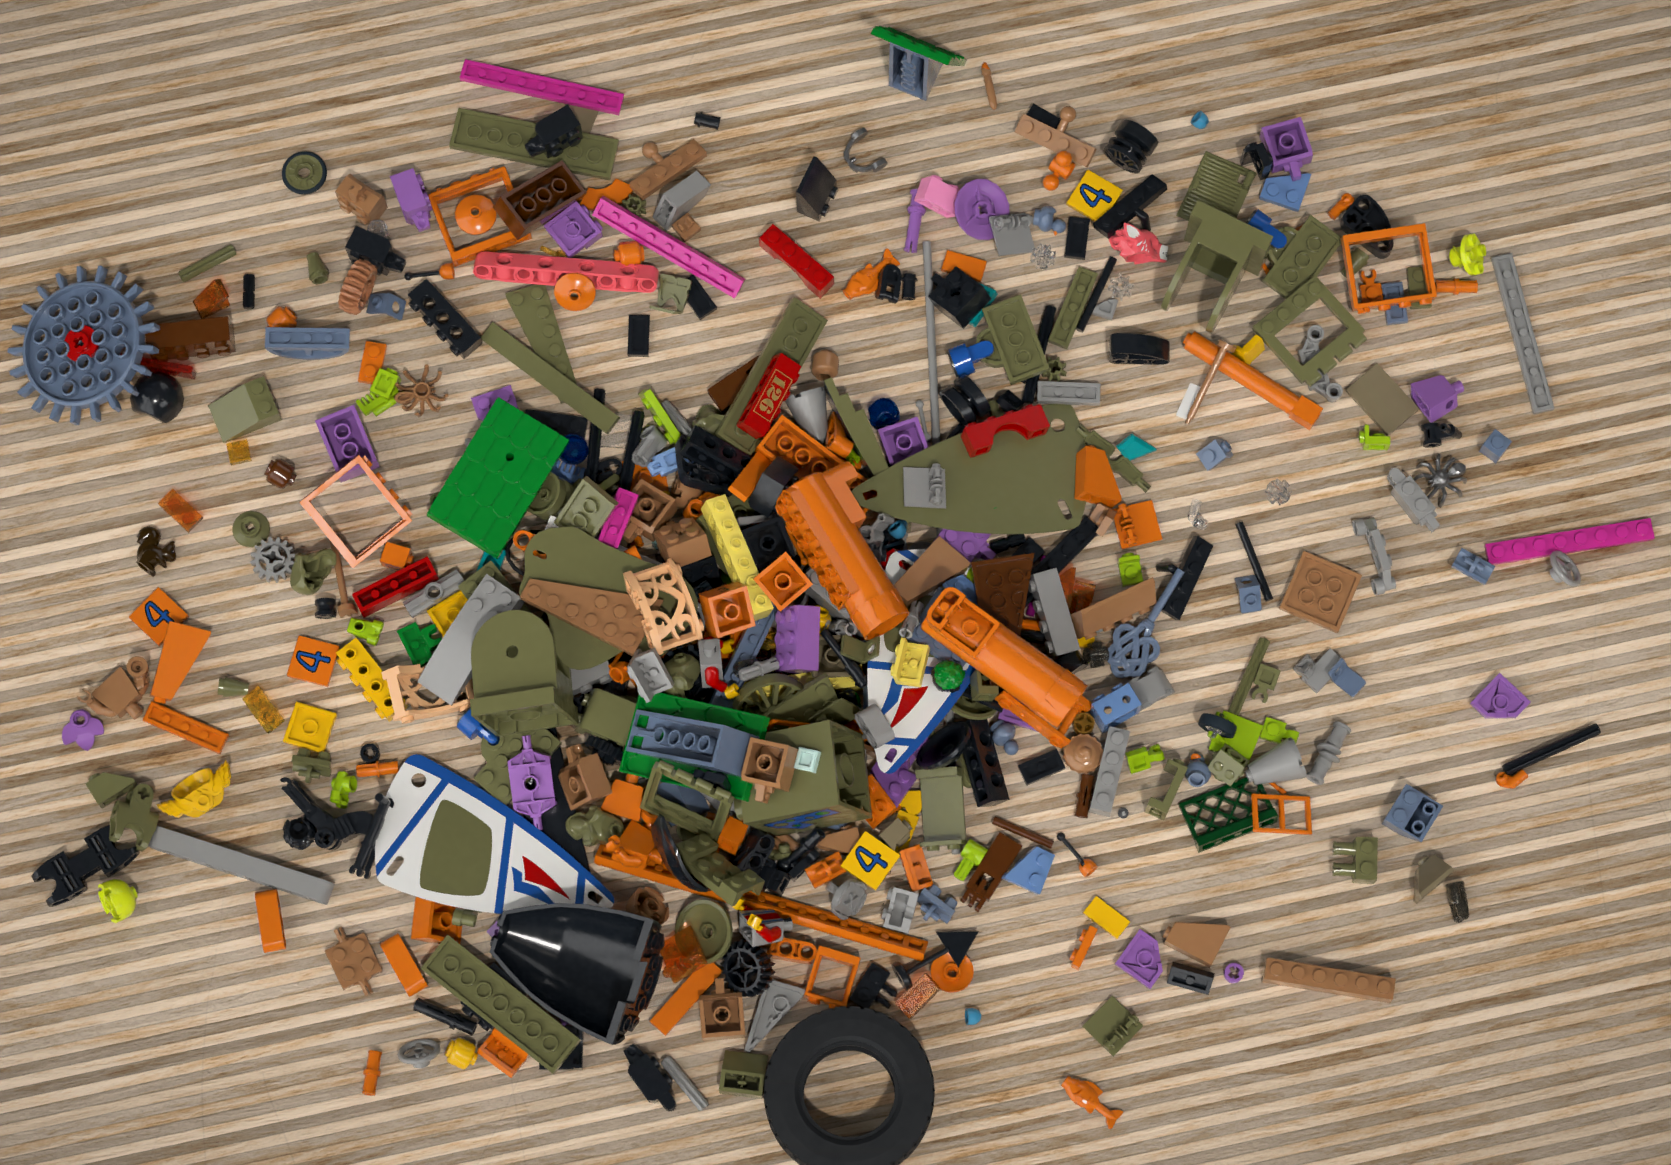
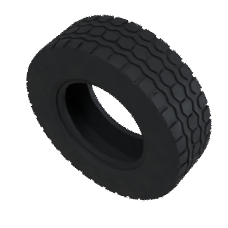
[764,1006,935,1165]

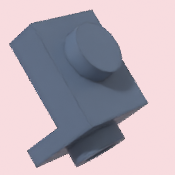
[1196,439,1233,471]

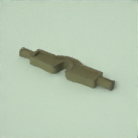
[1076,424,1151,493]

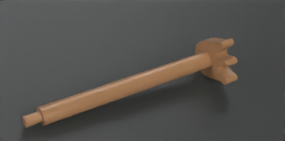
[1185,339,1236,424]
[330,541,359,618]

